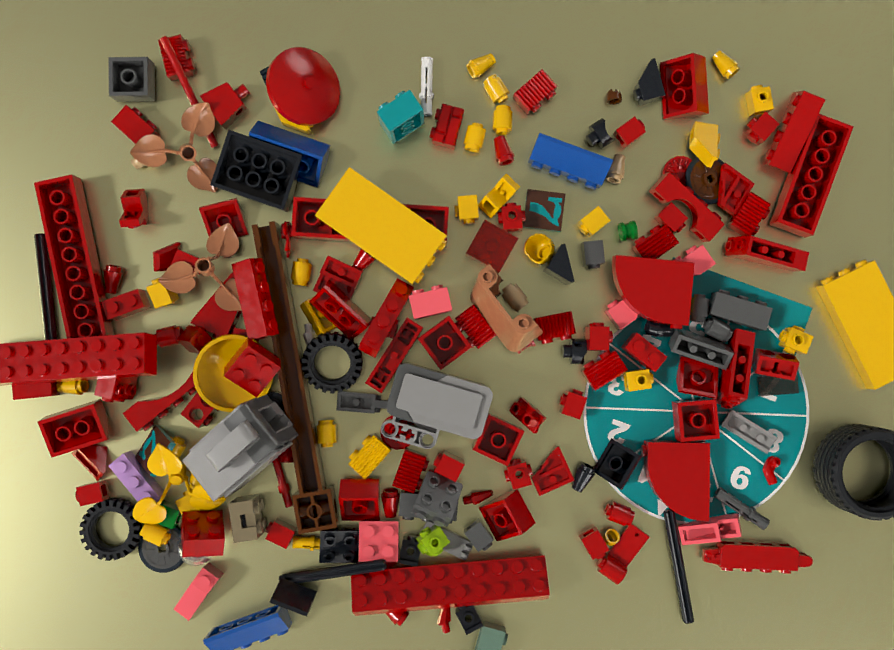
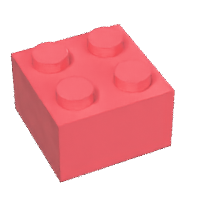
[409,285,452,320]
[359,521,399,562]

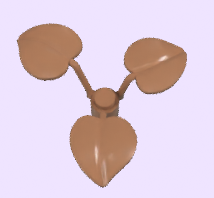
[130,102,218,192]
[158,223,242,311]

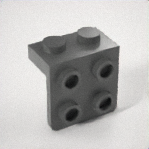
[411,471,463,527]

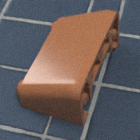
[470,264,543,352]

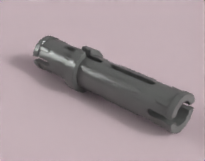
[714,487,770,530]

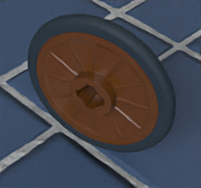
[685,157,724,204]

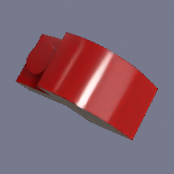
[119,189,148,229]

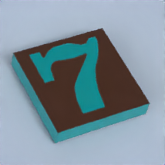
[523,189,565,232]
[135,425,176,477]

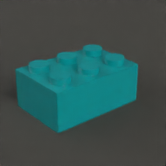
[377,90,425,144]

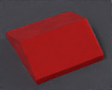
[199,198,248,237]
[676,356,718,399]

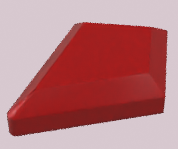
[153,242,181,272]

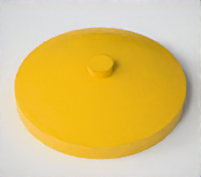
[193,334,273,412]

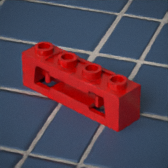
[365,318,424,393]

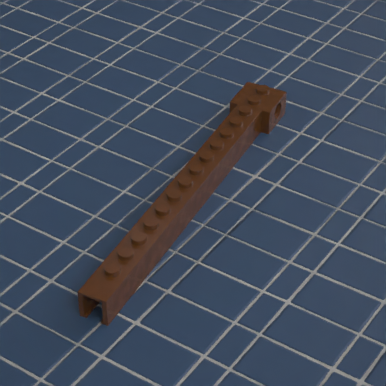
[252,221,340,534]

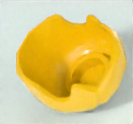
[524,233,555,265]

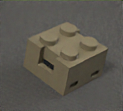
[228,494,267,543]

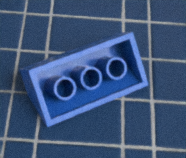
[249,121,330,188]
[528,133,613,189]
[203,605,292,650]

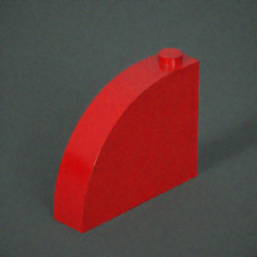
[612,255,695,329]
[641,440,710,521]

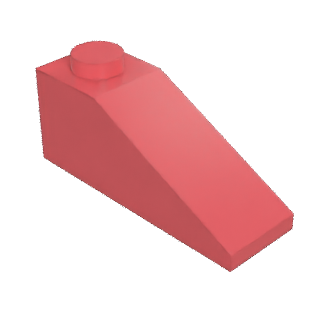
[174,562,224,621]

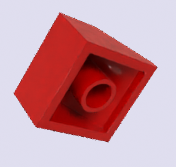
[339,478,380,521]
[479,489,536,541]

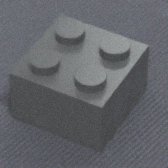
[108,57,155,102]

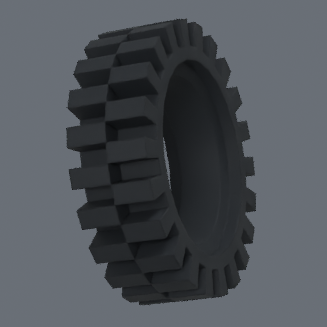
[302,332,363,394]
[79,498,143,561]

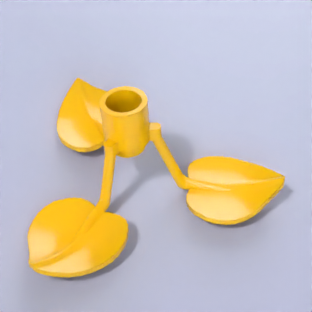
[133,443,226,525]

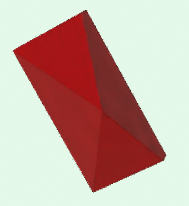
[72,445,107,481]

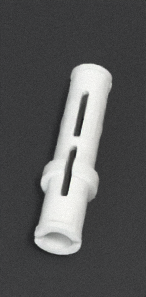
[419,57,434,116]

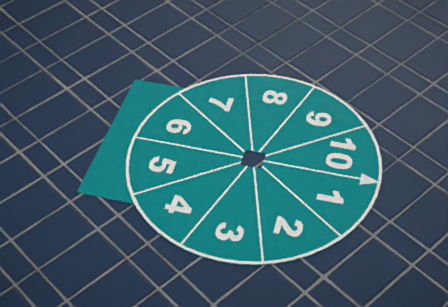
[583,257,812,524]

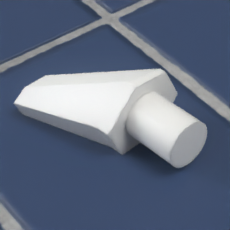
[303,323,315,345]

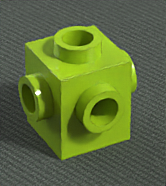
[416,525,450,557]

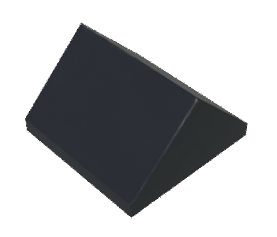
[543,244,575,285]
[594,438,642,490]
[270,578,317,617]

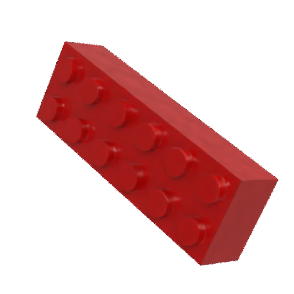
[769,114,854,238]

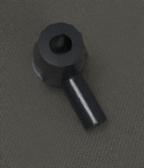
[644,320,674,337]

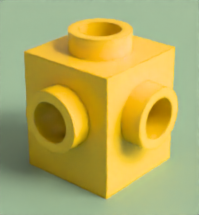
[778,325,814,355]

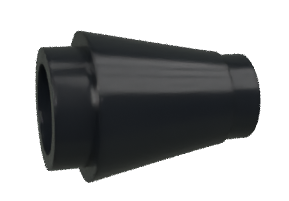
[572,462,596,493]

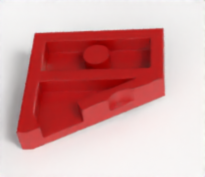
[717,163,755,216]
[531,446,574,496]

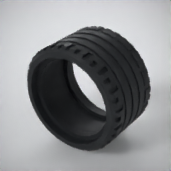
[813,424,894,521]

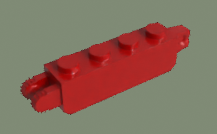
[702,541,813,574]

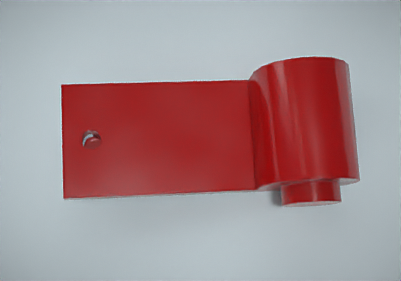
[596,524,650,585]

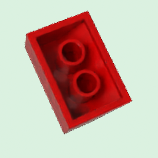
[660,53,709,119]
[38,399,108,458]

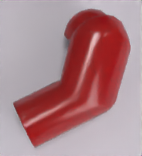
[762,456,781,485]

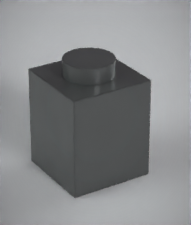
[581,240,605,269]
[464,518,494,552]

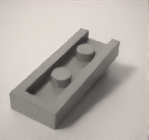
[720,409,778,454]
[419,522,473,561]

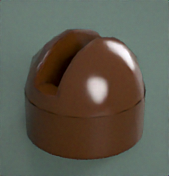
[606,89,622,105]

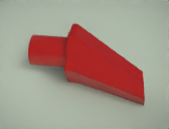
[463,490,493,505]
[437,608,451,633]

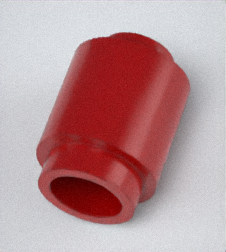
[154,325,183,348]
[604,501,635,526]

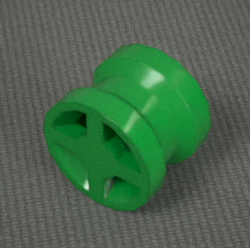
[618,221,638,242]

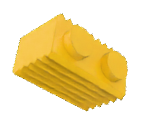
[348,434,392,479]

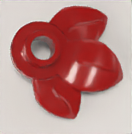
[281,221,292,258]

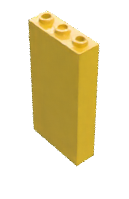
[315,167,447,285]
[816,259,894,390]

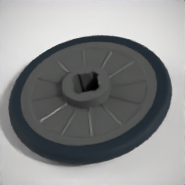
[138,526,186,573]

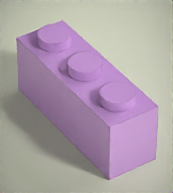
[108,451,167,502]

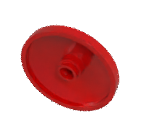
[266,47,340,126]

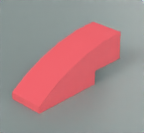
[678,513,742,545]

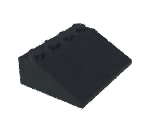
[210,130,303,212]

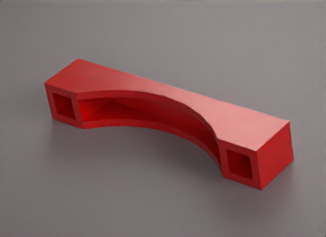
[122,372,197,432]

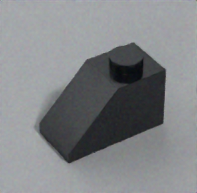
[633,58,666,106]

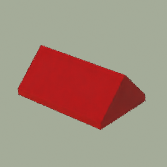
[309,280,371,339]

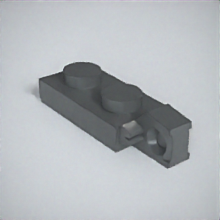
[336,391,388,413]

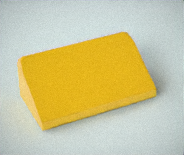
[300,297,337,336]

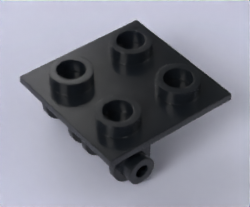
[319,527,359,563]

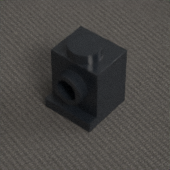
[398,534,420,566]
[455,606,484,635]

